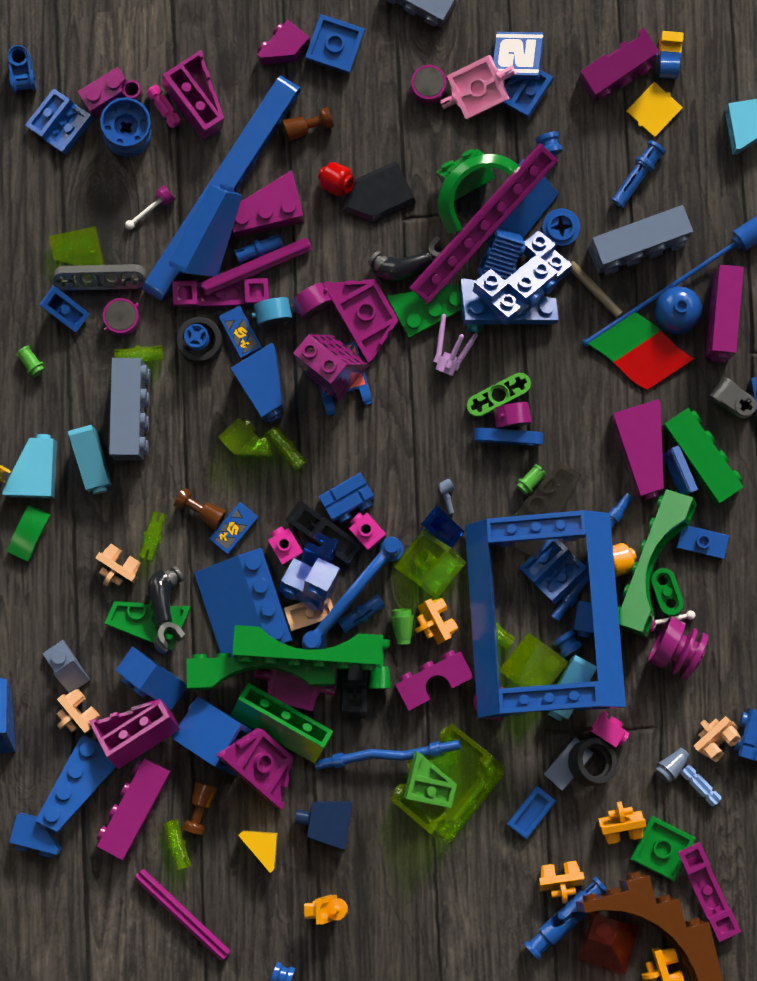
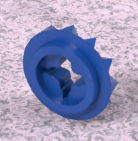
[542,208,580,247]

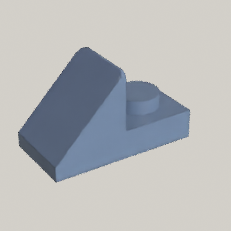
[42,640,90,693]

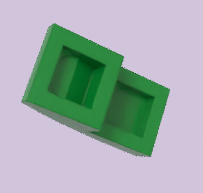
[7,505,51,562]

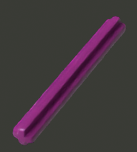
[201,238,312,295]
[134,869,230,961]

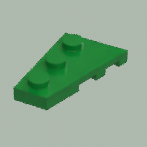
[386,284,462,339]
[105,601,191,652]

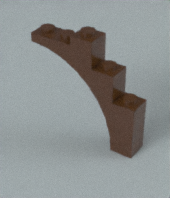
[575,871,723,981]

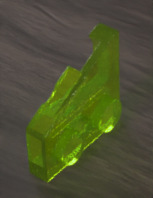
[49,226,105,266]

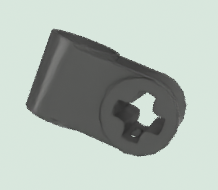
[709,377,757,419]

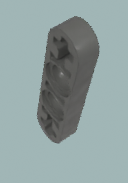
[53,264,146,290]

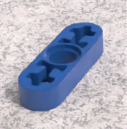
[473,428,544,446]

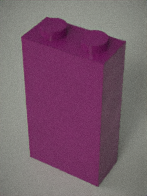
[705,265,744,364]

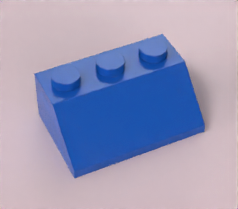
[498,159,559,238]

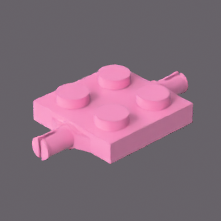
[440,55,516,119]

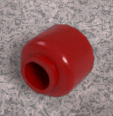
[318,162,355,197]

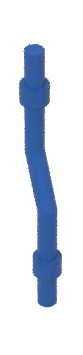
[551,493,633,622]
[315,740,461,770]

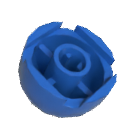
[654,286,702,335]

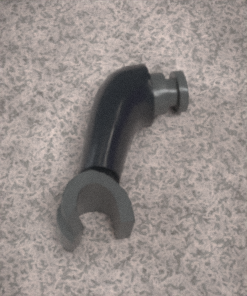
[368,236,441,283]
[148,566,186,654]

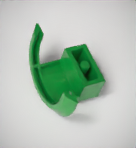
[436,149,519,234]

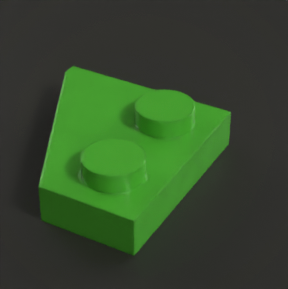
[403,751,457,808]

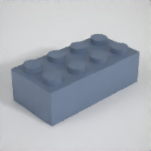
[588,205,693,275]
[109,358,150,460]

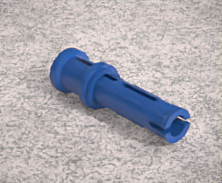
[611,140,666,208]

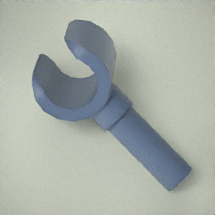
[439,479,455,514]

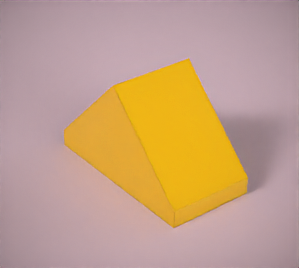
[238,831,278,873]

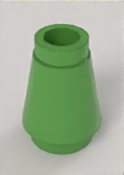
[390,608,414,644]

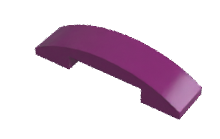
[172,278,269,307]
[677,842,741,942]

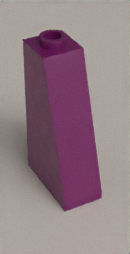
[611,399,664,500]

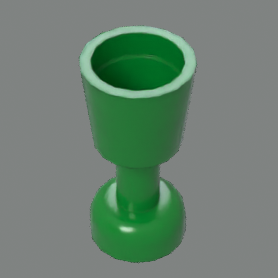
[368,639,391,689]

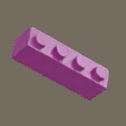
[96,758,172,860]

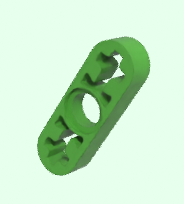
[466,373,531,418]

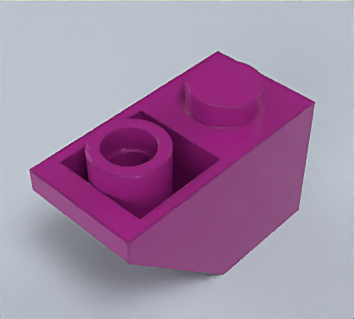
[257,20,310,65]

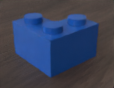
[279,558,340,612]
[116,646,187,710]

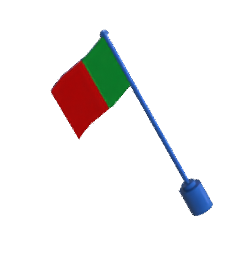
[582,216,757,390]

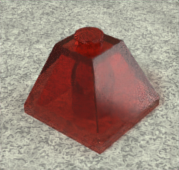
[578,912,639,974]

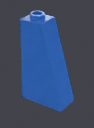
[169,183,243,277]

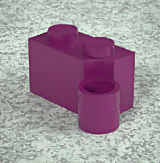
[77,67,143,119]

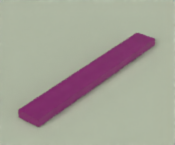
[410,143,559,304]

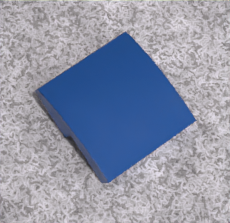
[25,88,94,156]
[519,539,589,604]

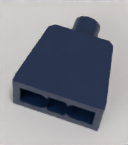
[295,801,353,849]

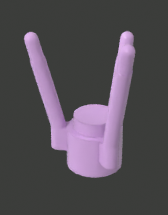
[433,314,478,376]

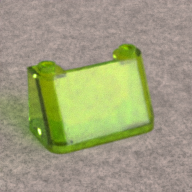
[390,723,506,843]

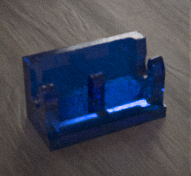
[302,534,339,567]

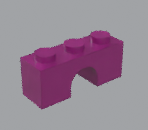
[395,649,474,711]

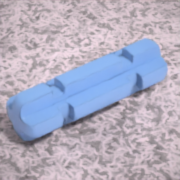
[680,765,721,806]

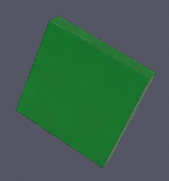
[630,815,696,882]

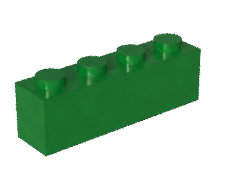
[662,408,743,505]
[230,683,333,764]

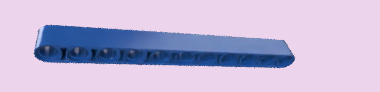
[142,75,301,302]

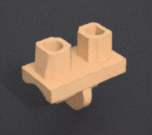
[96,544,141,587]
[57,689,100,733]
[694,716,741,762]

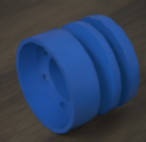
[100,97,152,157]

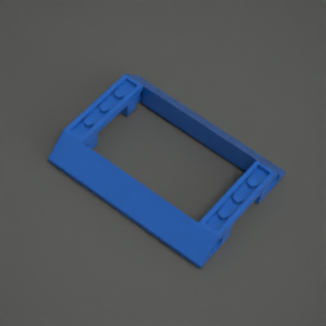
[465,510,626,719]

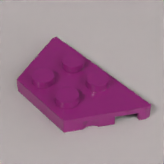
[323,279,399,364]
[217,728,293,810]

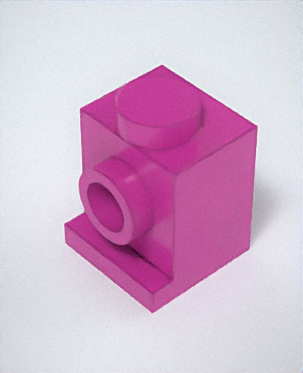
[349,513,386,551]
[268,527,304,566]
[589,711,629,747]

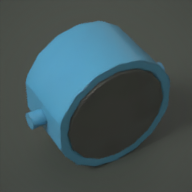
[251,297,294,327]

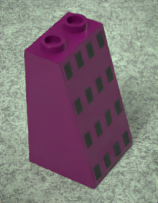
[293,334,369,401]

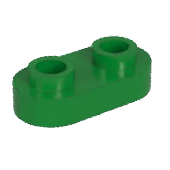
[650,568,684,616]

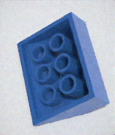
[194,548,293,657]

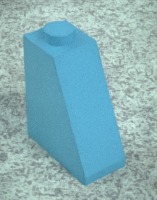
[725,99,757,155]
[68,425,112,495]
[2,434,57,499]
[548,655,597,721]

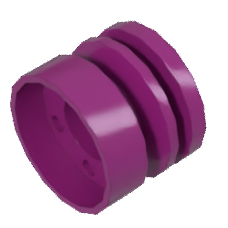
[648,616,709,680]

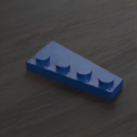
[459,277,559,324]
[35,734,116,834]

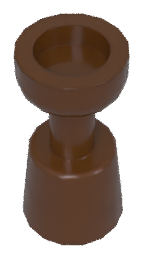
[282,107,334,143]
[174,488,227,531]
[182,781,218,835]

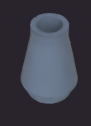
[655,747,691,783]

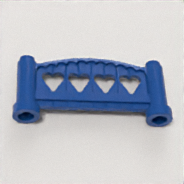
[302,537,403,650]

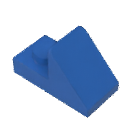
[39,286,90,333]

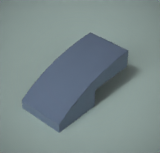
[543,737,593,790]

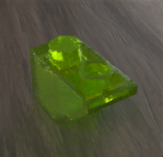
[218,418,273,458]

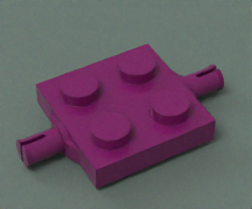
[254,669,336,711]

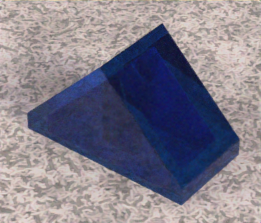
[421,505,465,550]

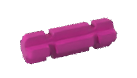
[147,85,181,128]

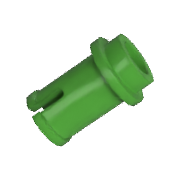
[16,346,45,377]
[516,464,547,495]

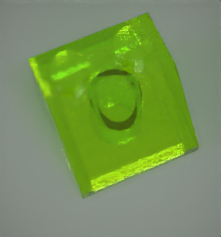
[394,529,466,600]
[500,633,568,687]

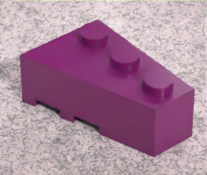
[579,28,659,101]
[162,50,224,141]
[233,170,304,239]
[89,699,180,769]

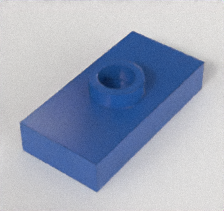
[676,526,729,559]

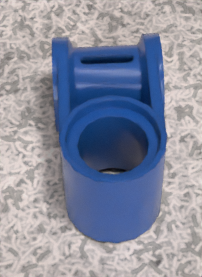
[7,45,37,94]

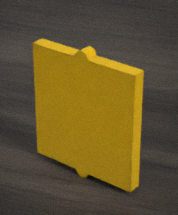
[626,82,683,138]

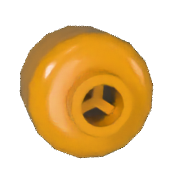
[613,543,637,578]

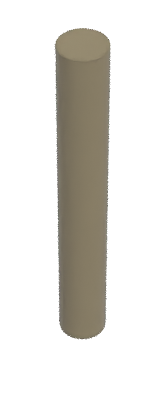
[570,261,623,318]

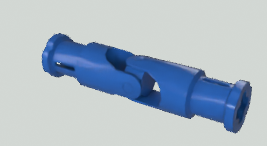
[524,876,607,960]

